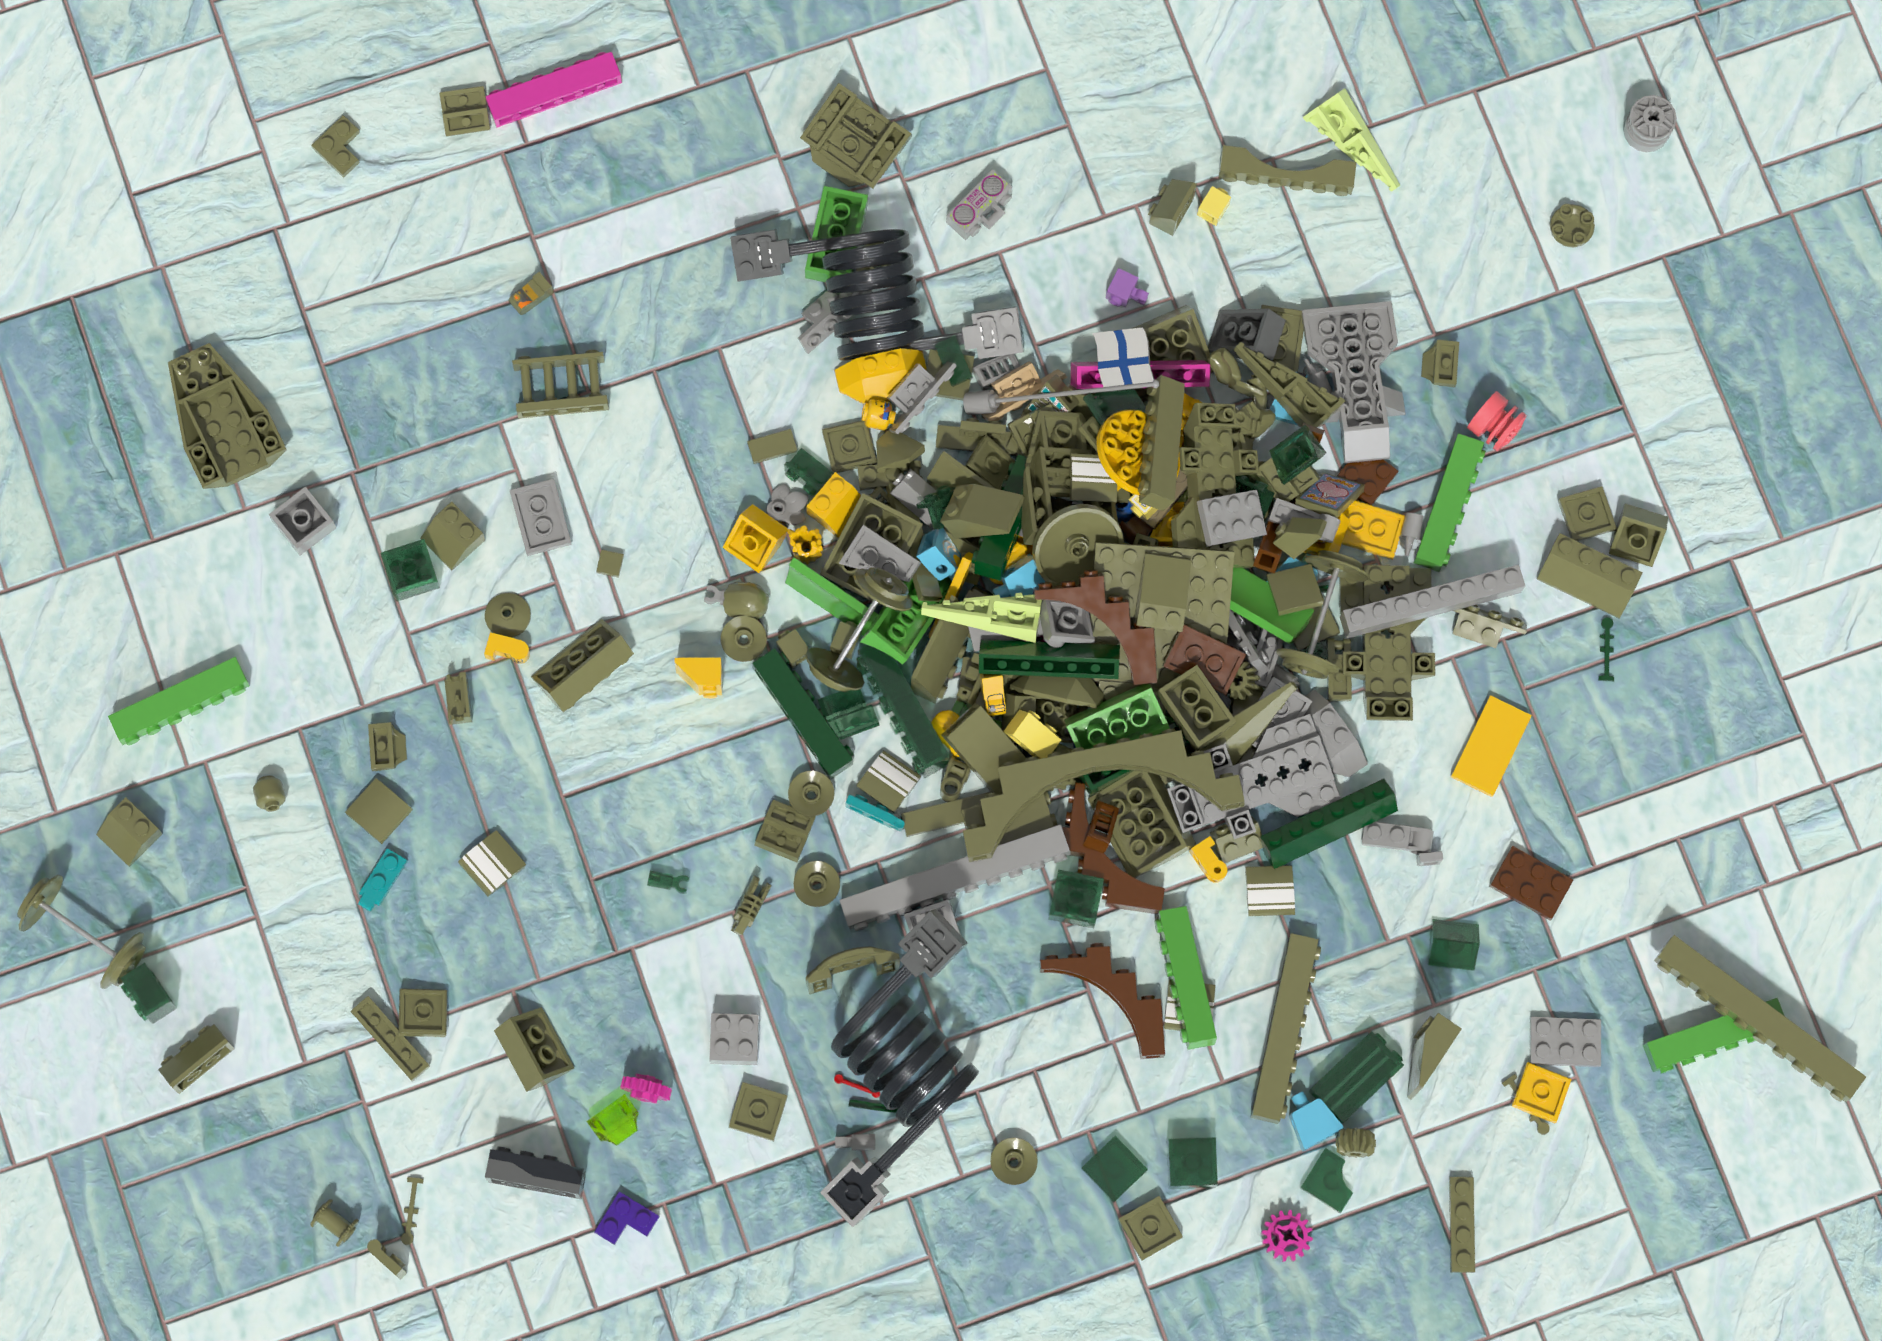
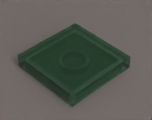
[1081,1136,1148,1203]

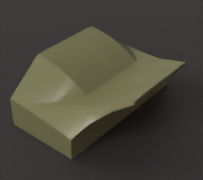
[1421,340,1459,387]
[368,722,407,771]

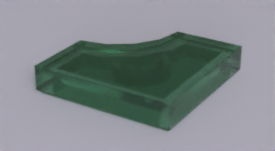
[1300,1148,1353,1214]

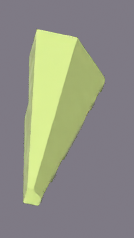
[1303,88,1400,192]
[921,593,1043,643]

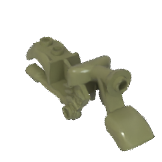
[1208,348,1276,521]

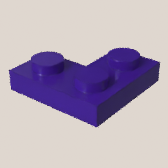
[594,1192,660,1245]

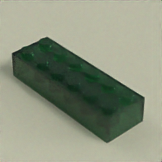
[856,645,949,779]

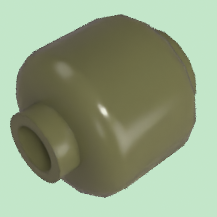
[253,775,286,812]

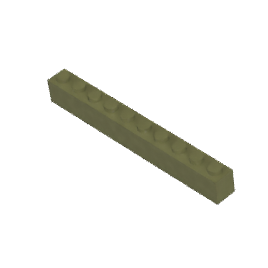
[1654,935,1866,1102]

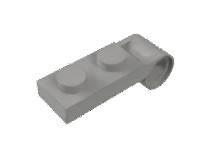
[1268,498,1341,543]
[1362,822,1434,855]

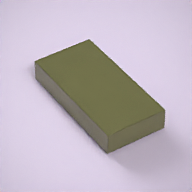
[747,429,797,464]

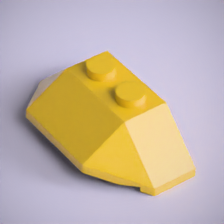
[834,348,927,404]

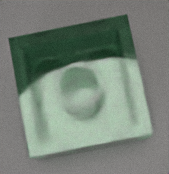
[380,539,440,602]
[1048,869,1104,929]
[121,962,177,1024]
[1166,1137,1218,1189]

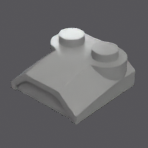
[1040,600,1095,647]

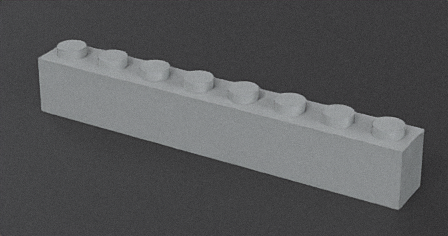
[1340,565,1525,639]

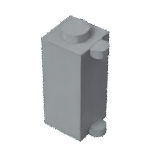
[890,469,949,529]

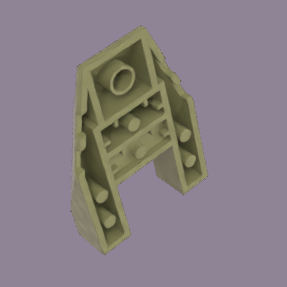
[1021,410,1118,545]

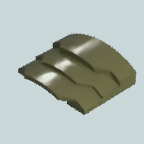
[800,83,912,189]
[805,947,900,995]

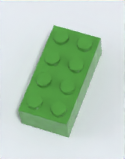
[805,186,868,282]
[1064,684,1170,750]

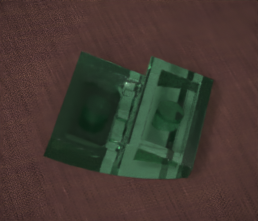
[818,689,880,740]

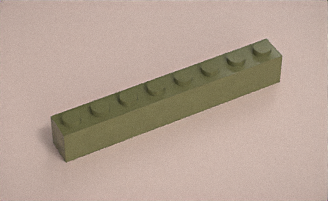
[1250,933,1321,1124]

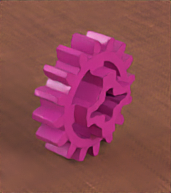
[620,1073,672,1104]
[1261,1210,1313,1262]

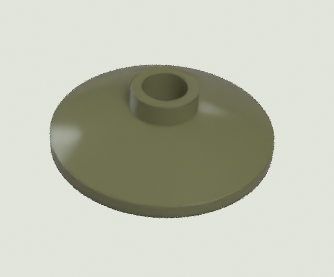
[485,593,531,638]
[721,616,767,662]
[788,771,834,817]
[793,861,840,907]
[990,1138,1038,1185]

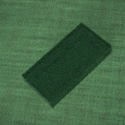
[935,336,973,387]

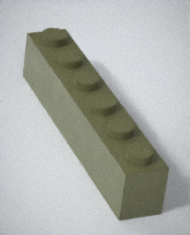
[1138,375,1185,511]

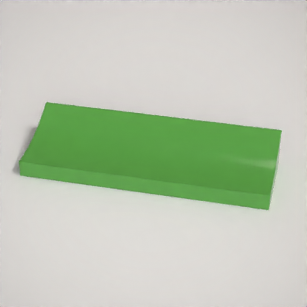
[785,558,878,636]
[1230,568,1314,644]
[860,576,952,665]

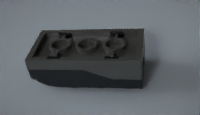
[485,1146,586,1199]

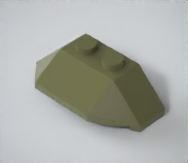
[1010,675,1105,708]

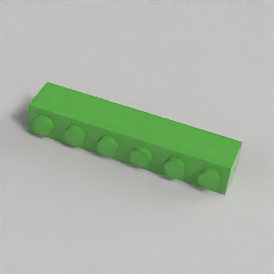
[1414,433,1486,572]
[108,657,250,745]
[1154,906,1217,1050]
[1643,998,1785,1074]

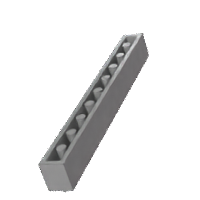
[840,825,1071,931]

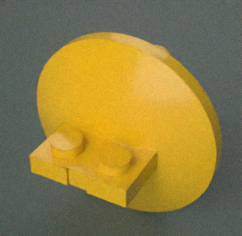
[1097,410,1180,495]

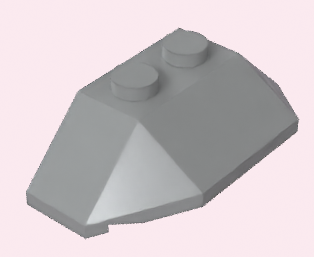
[1304,690,1368,777]

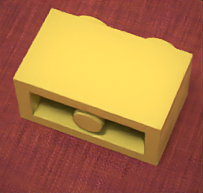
[1003,710,1061,759]

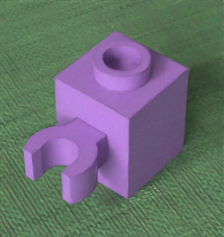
[1106,268,1149,308]

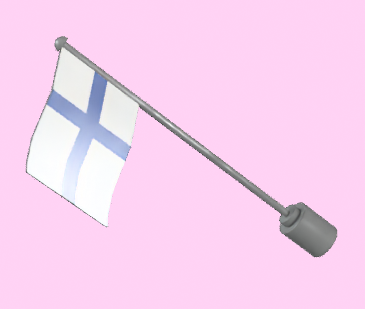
[963,327,1159,415]

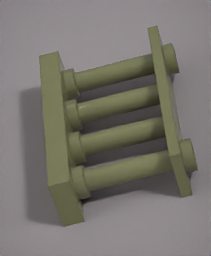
[512,350,609,419]

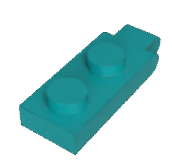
[845,794,905,831]
[358,848,408,911]

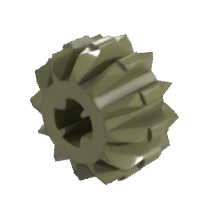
[1227,661,1261,700]
[1336,1128,1376,1158]

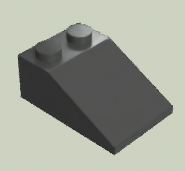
[1208,309,1286,361]

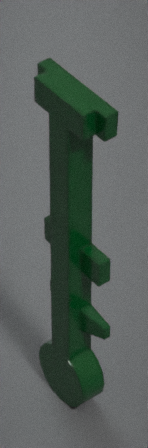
[1598,617,1614,682]

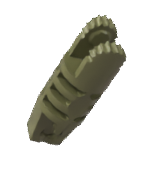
[731,875,772,935]

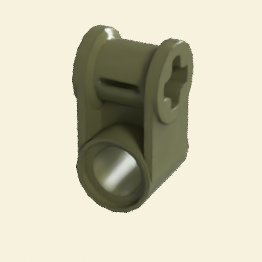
[940,755,972,802]

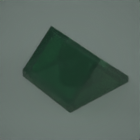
[1269,425,1327,485]
[1428,919,1480,971]

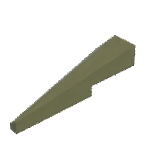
[1199,682,1298,765]

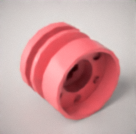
[1467,391,1527,452]

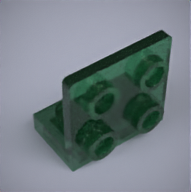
[1083,389,1146,426]

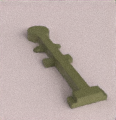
[1502,1074,1550,1135]
[401,1177,424,1245]

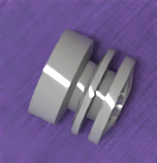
[1623,95,1677,153]

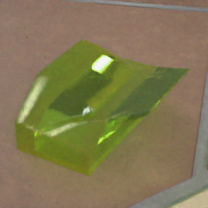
[586,1094,639,1146]

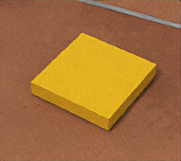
[1511,1062,1571,1123]

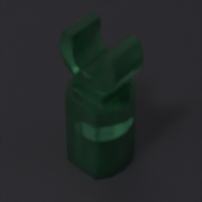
[647,870,690,894]

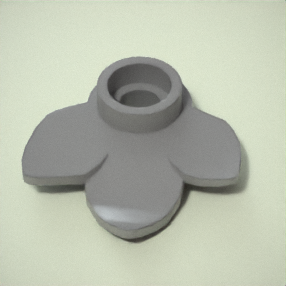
[766,484,808,525]

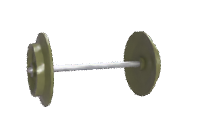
[1276,550,1369,679]
[805,567,913,692]
[17,875,146,989]

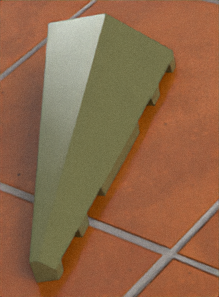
[1234,342,1345,428]

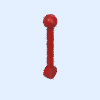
[834,1074,881,1098]

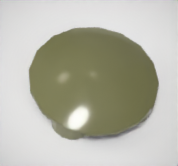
[1550,204,1595,248]

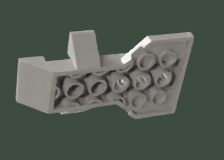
[1301,301,1406,463]
[1167,714,1340,839]

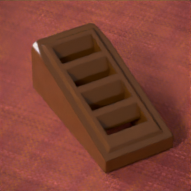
[1084,800,1119,853]

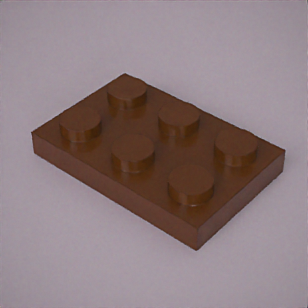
[1163,624,1246,695]
[1490,846,1573,921]

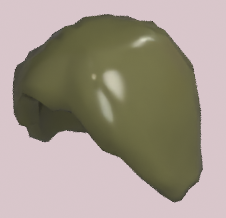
[723,582,769,620]

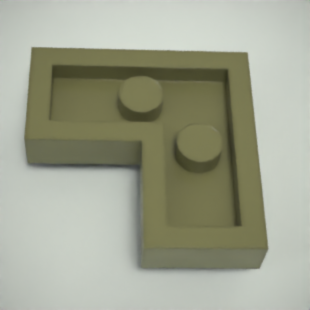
[311,115,360,178]

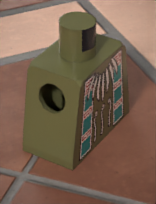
[1024,374,1079,413]

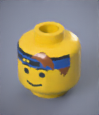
[861,399,896,430]

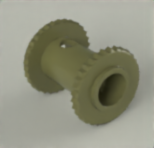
[310,1199,359,1247]

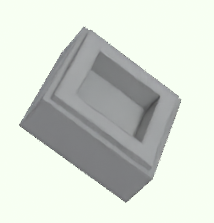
[1416,851,1443,866]

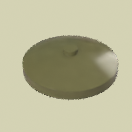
[1032,504,1124,586]

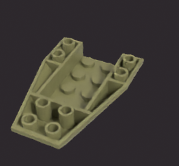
[168,343,287,489]

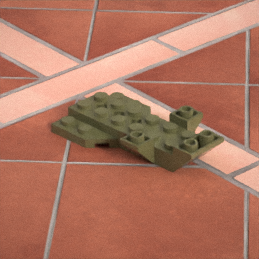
[1171,403,1259,568]
[1339,565,1435,721]

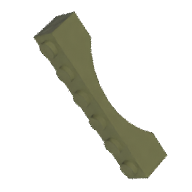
[1218,145,1357,196]

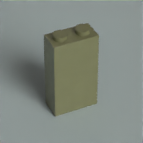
[941,703,1027,795]
[961,791,1058,846]

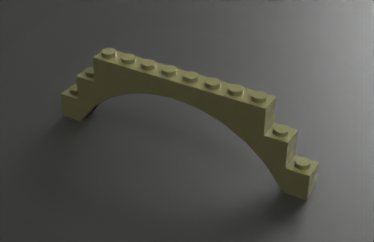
[963,729,1245,862]

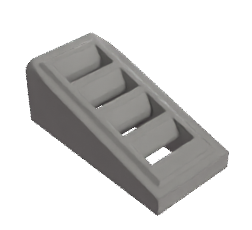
[972,354,1020,391]

